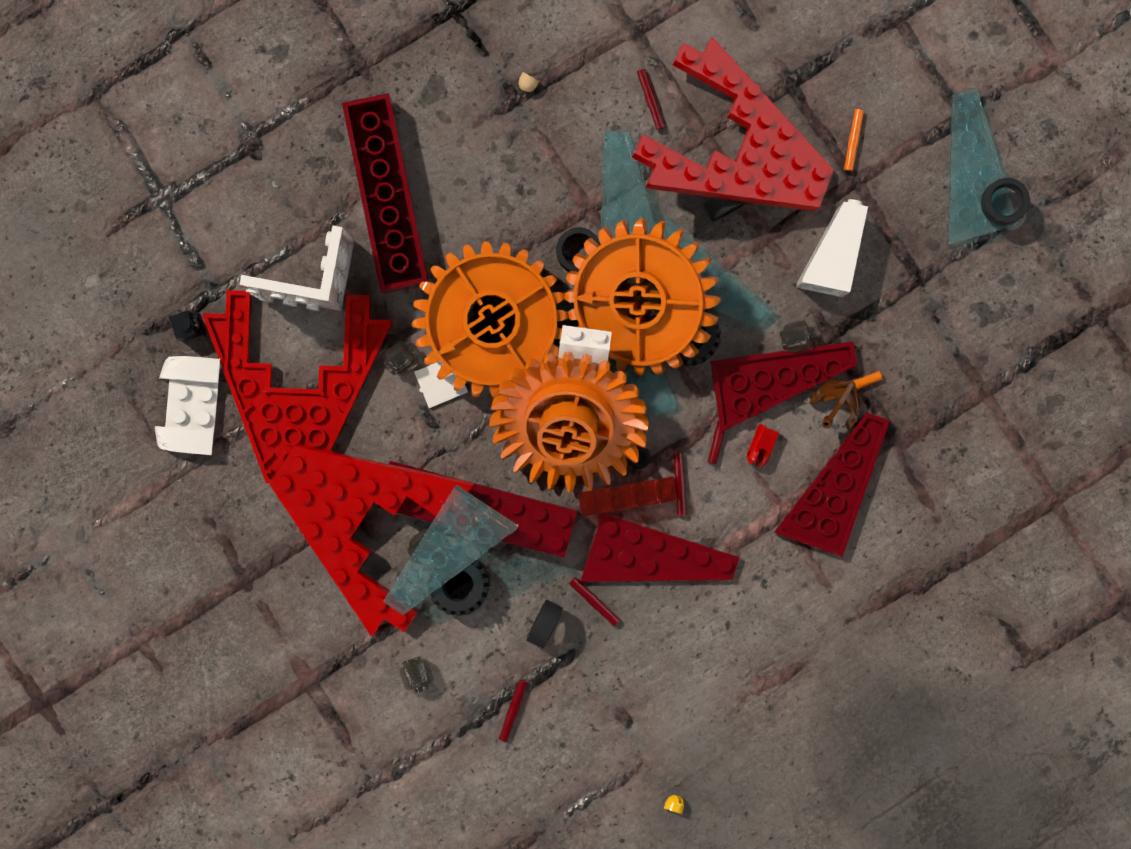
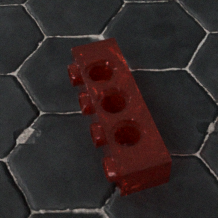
[578,476,678,517]

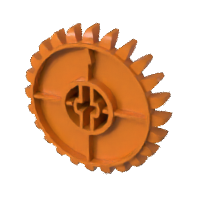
[564,218,721,376]
[412,241,568,398]
[489,352,649,492]

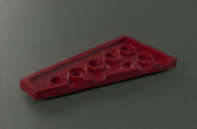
[773,413,890,557]
[580,513,740,582]

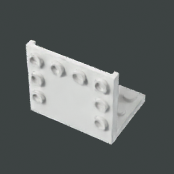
[240,226,355,311]

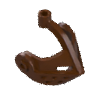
[809,380,861,429]

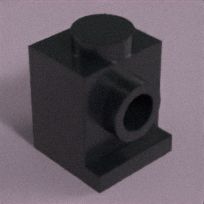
[169,311,205,342]

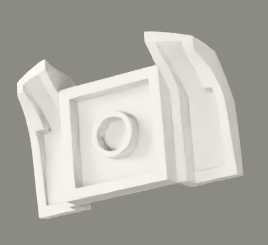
[155,356,220,455]

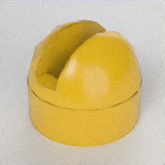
[664,795,684,814]

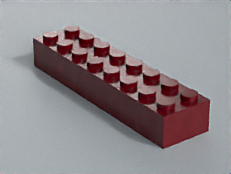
[342,93,429,294]
[377,461,577,558]

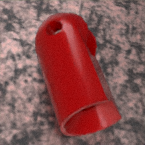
[746,424,780,468]

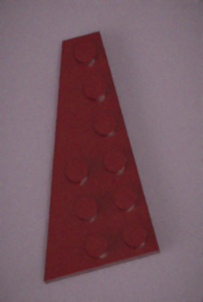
[710,341,857,433]

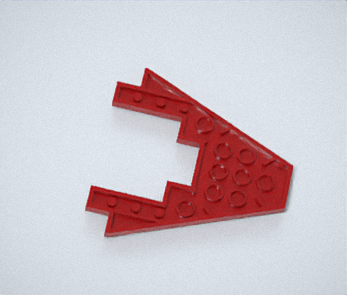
[631,37,834,211]
[203,290,392,484]
[270,444,482,636]

